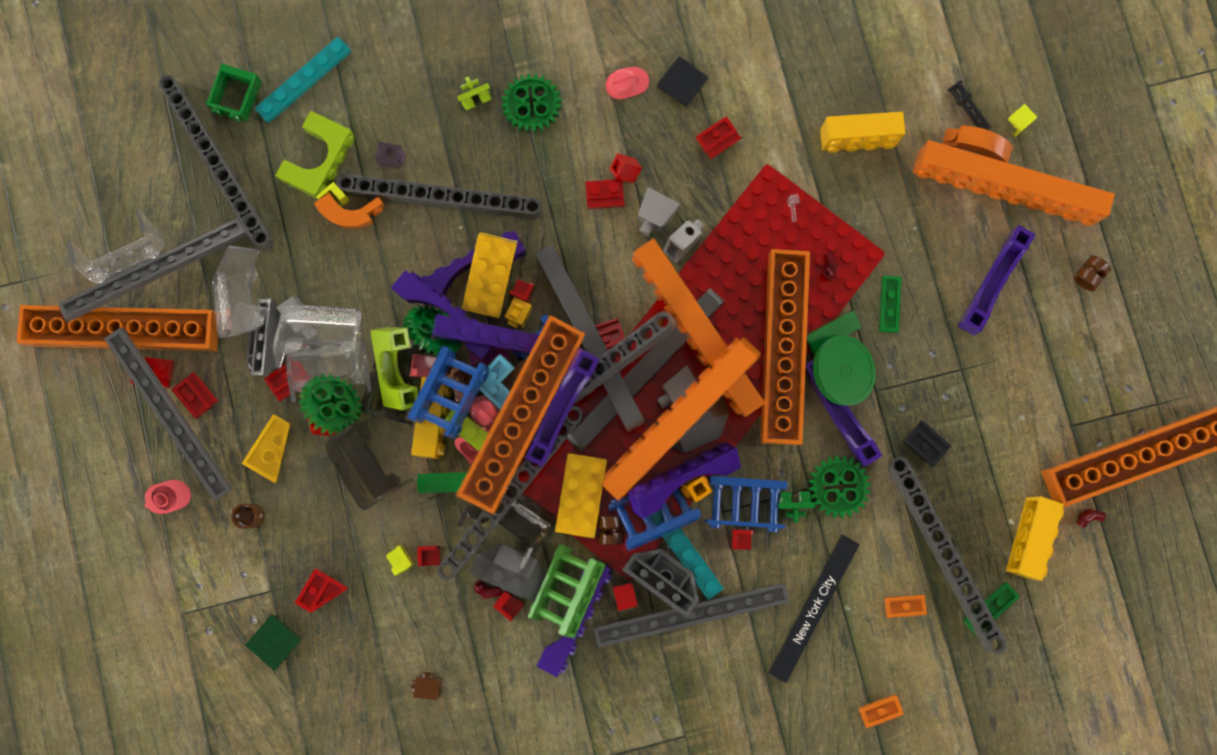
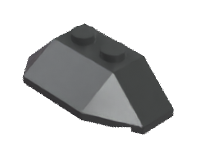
[246,299,287,376]
[651,396,729,453]
[469,544,545,602]
[622,550,698,618]

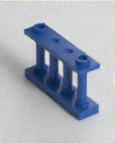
[407,346,490,440]
[704,476,787,532]
[608,487,701,552]

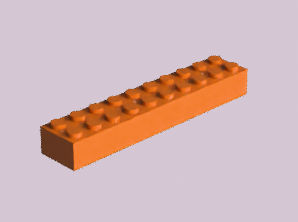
[912,140,1115,226]
[631,238,765,417]
[760,249,810,446]
[16,305,220,351]
[456,315,585,514]
[602,337,761,501]
[1040,406,1217,507]

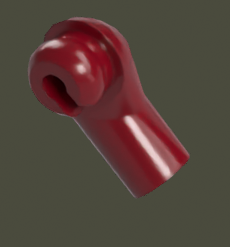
[822,252,839,280]
[1076,509,1106,528]
[474,580,502,599]

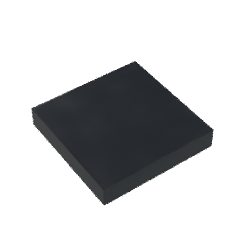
[657,56,709,108]

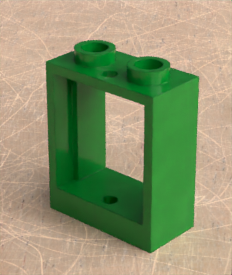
[206,63,262,122]

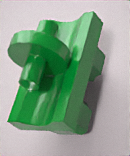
[778,492,815,523]

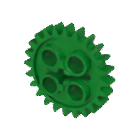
[501,73,562,134]
[403,305,463,356]
[298,374,362,435]
[807,455,872,518]

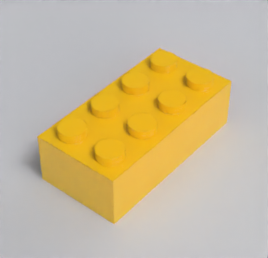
[820,112,906,153]
[462,232,518,318]
[411,377,453,460]
[555,453,607,538]
[1006,496,1064,581]

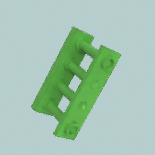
[528,544,606,638]

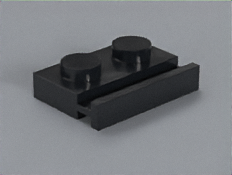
[902,420,951,467]

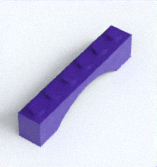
[957,225,1036,336]
[420,230,526,307]
[391,270,495,361]
[431,314,539,356]
[524,347,600,467]
[805,360,883,467]
[628,442,741,519]
[536,558,612,677]

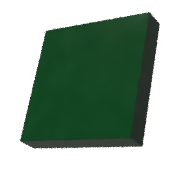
[245,614,302,671]

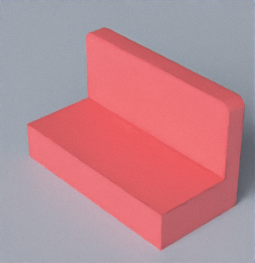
[409,354,449,378]

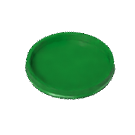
[813,335,876,406]

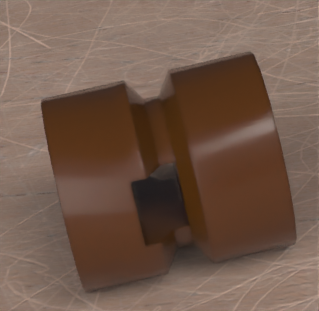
[1073,255,1112,292]
[231,503,265,529]
[598,516,624,545]

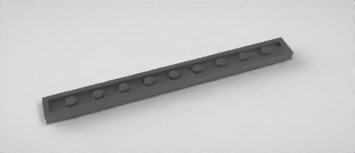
[58,218,248,322]
[104,328,233,501]
[594,583,790,648]

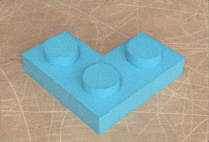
[479,355,515,410]

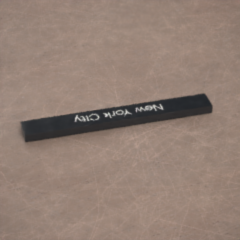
[768,535,860,683]

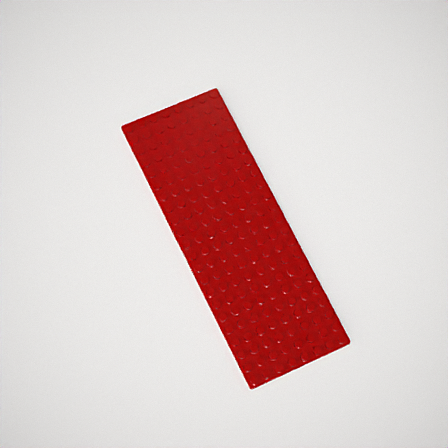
[512,164,885,581]

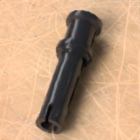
[947,80,991,130]

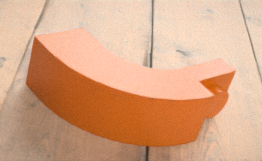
[942,125,1013,163]
[314,193,385,229]

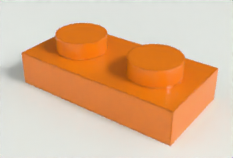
[884,594,927,618]
[858,694,904,728]

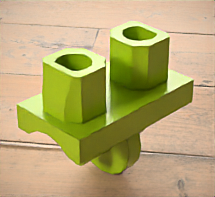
[457,77,491,110]

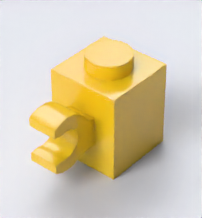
[504,297,533,329]

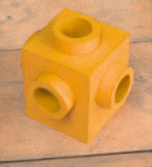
[680,475,712,503]

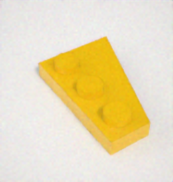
[241,414,291,483]

